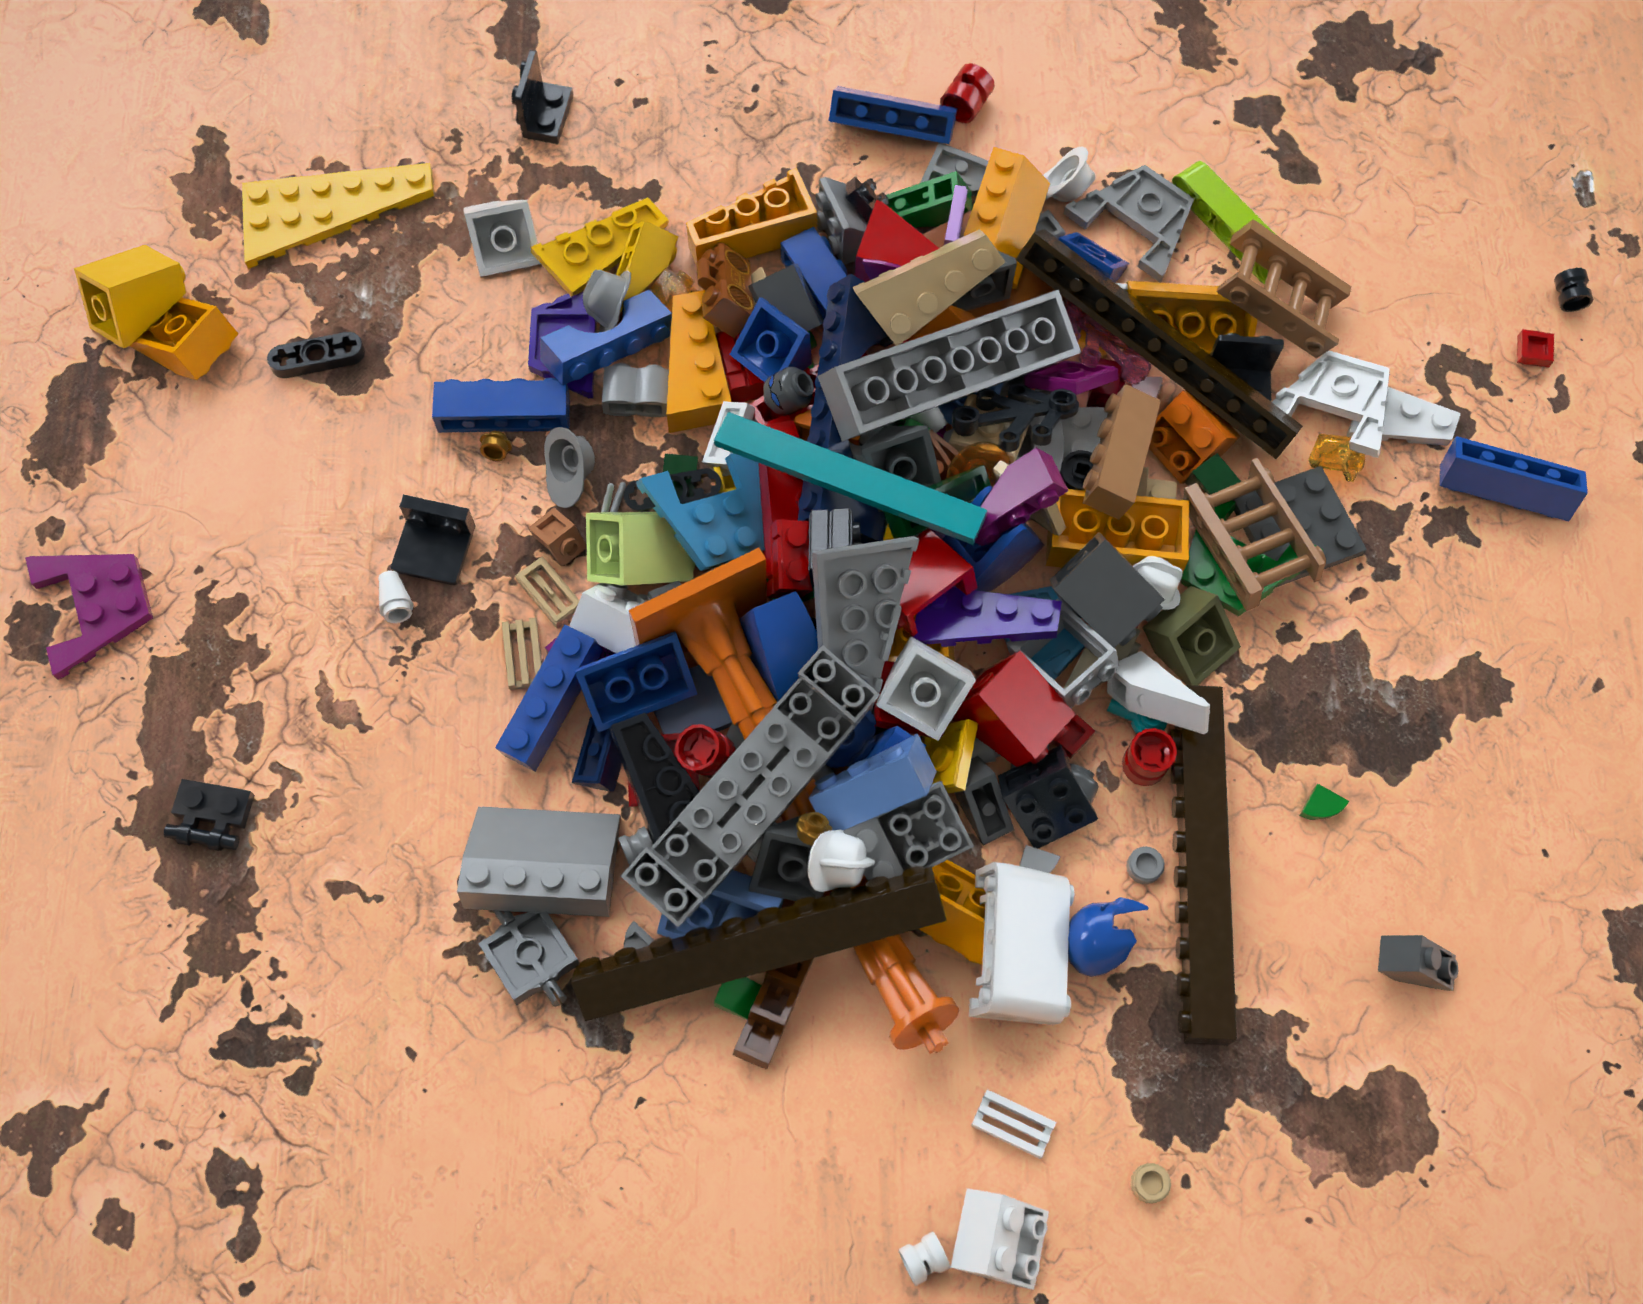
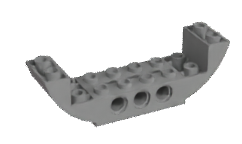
[621,645,880,927]

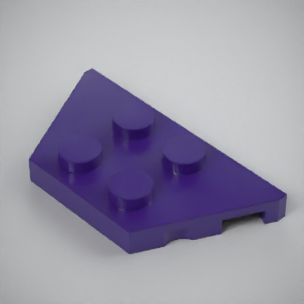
[528,292,597,398]

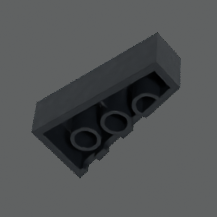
[609,713,699,845]

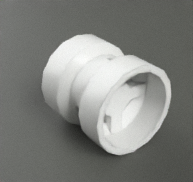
[898,1232,950,1286]

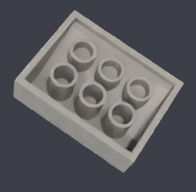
[457,806,621,917]

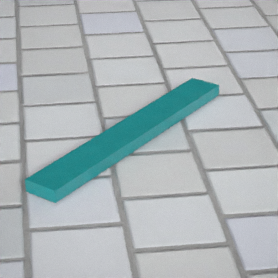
[714,412,987,545]

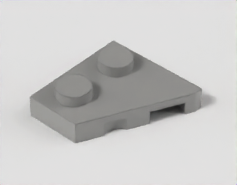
[920,143,988,196]

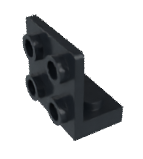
[512,50,574,144]
[1210,333,1284,401]
[391,494,476,585]
[998,745,1098,849]

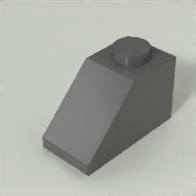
[954,756,1014,845]

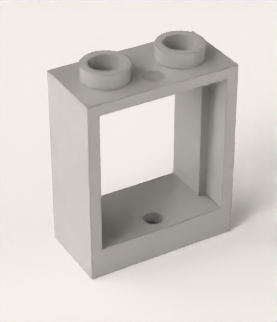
[1006,598,1119,708]

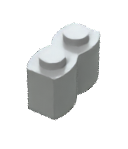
[602,363,669,417]

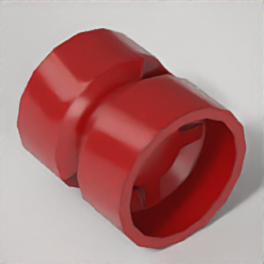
[940,63,995,124]
[675,724,736,779]
[1122,728,1177,786]

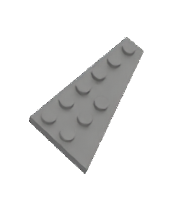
[812,536,919,713]

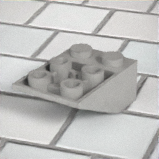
[843,781,974,881]

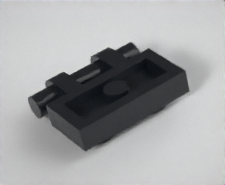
[164,779,255,851]

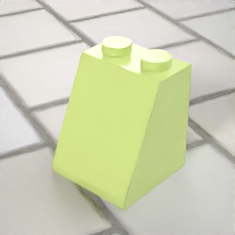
[586,512,695,586]

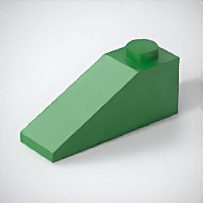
[886,171,973,227]

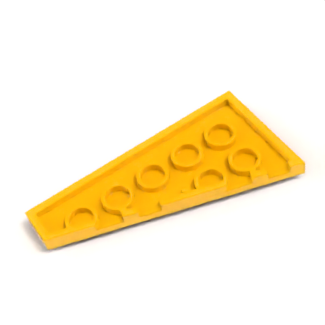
[242,163,434,269]

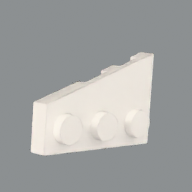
[1346,387,1461,446]

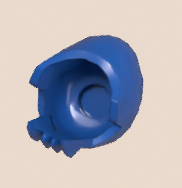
[1068,897,1148,977]

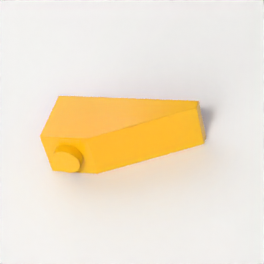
[616,220,678,313]

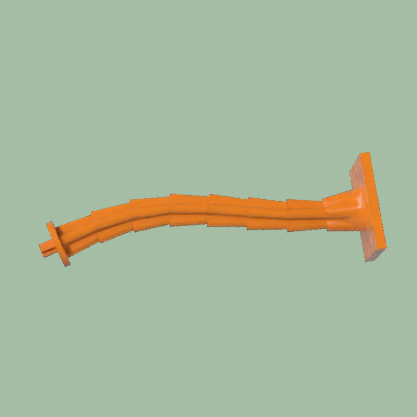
[628,547,959,1054]

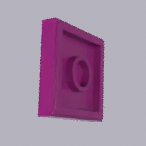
[1024,360,1118,395]

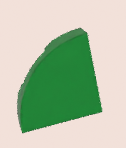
[1299,784,1349,820]

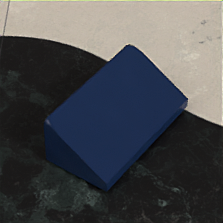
[572,717,622,791]

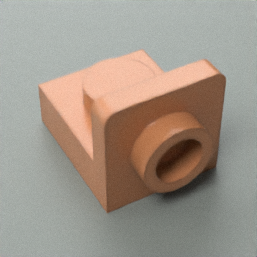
[528,508,587,566]

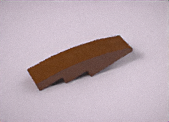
[733,958,814,1070]

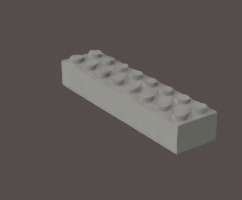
[818,290,1081,442]

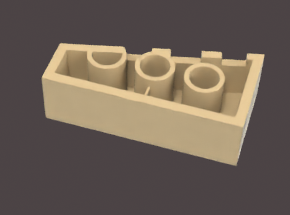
[853,229,1005,346]

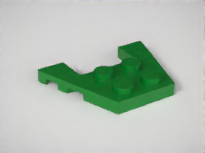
[1181,500,1324,617]

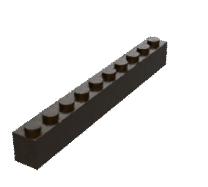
[1015,229,1303,459]
[1170,685,1237,1045]
[571,866,947,1022]

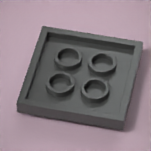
[1233,466,1367,587]

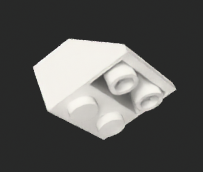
[569,583,650,653]
[951,1188,1049,1290]

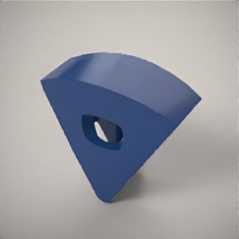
[942,486,1045,592]
[739,591,818,702]

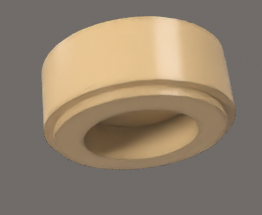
[1131,1163,1171,1204]

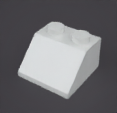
[876,636,976,741]

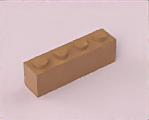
[1083,384,1161,520]

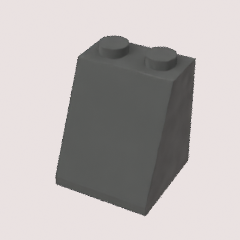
[1050,532,1165,648]

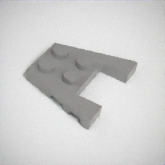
[1063,164,1194,282]

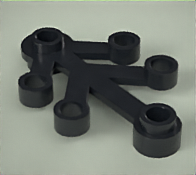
[952,384,1079,452]

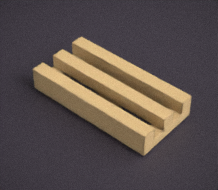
[515,556,580,629]
[501,617,542,690]

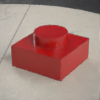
[1517,329,1554,368]
[1051,712,1095,759]

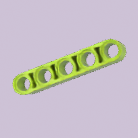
[1172,161,1281,285]

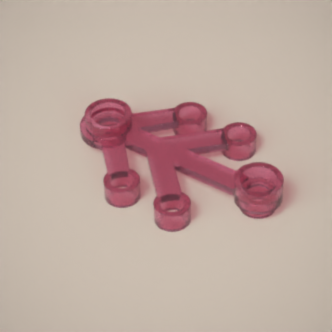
[1063,299,1151,385]

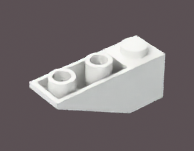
[1107,651,1210,734]

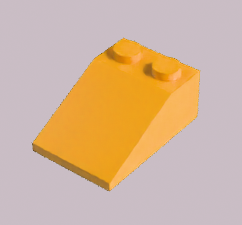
[130,297,239,380]

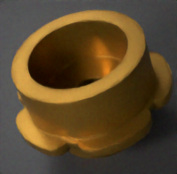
[479,431,512,461]
[796,812,833,846]

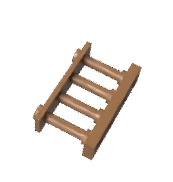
[1217,219,1352,358]
[1183,458,1326,611]

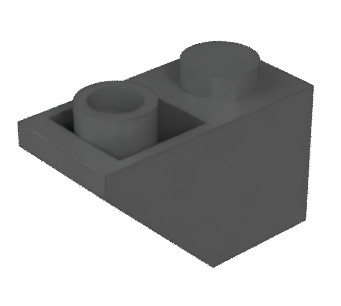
[1378,935,1458,991]

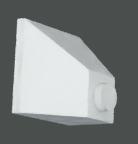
[464,200,541,277]

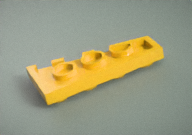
[531,198,669,297]

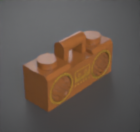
[697,242,754,338]

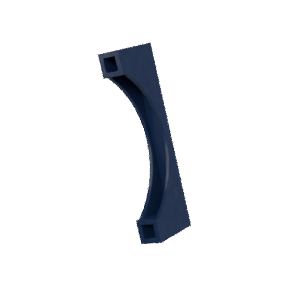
[798,274,893,544]

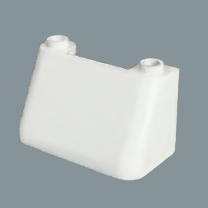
[969,862,1075,1025]

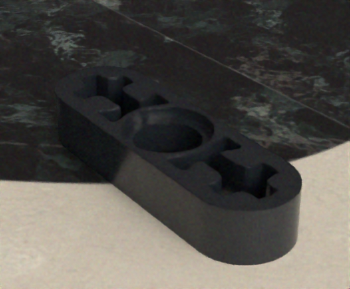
[267,332,365,378]
[624,468,723,512]

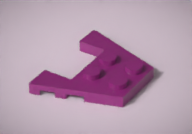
[25,554,153,680]

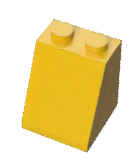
[74,245,186,348]

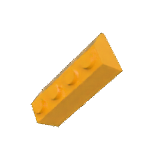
[963,147,1050,289]
[1123,281,1258,355]
[1046,489,1189,573]
[919,860,986,965]

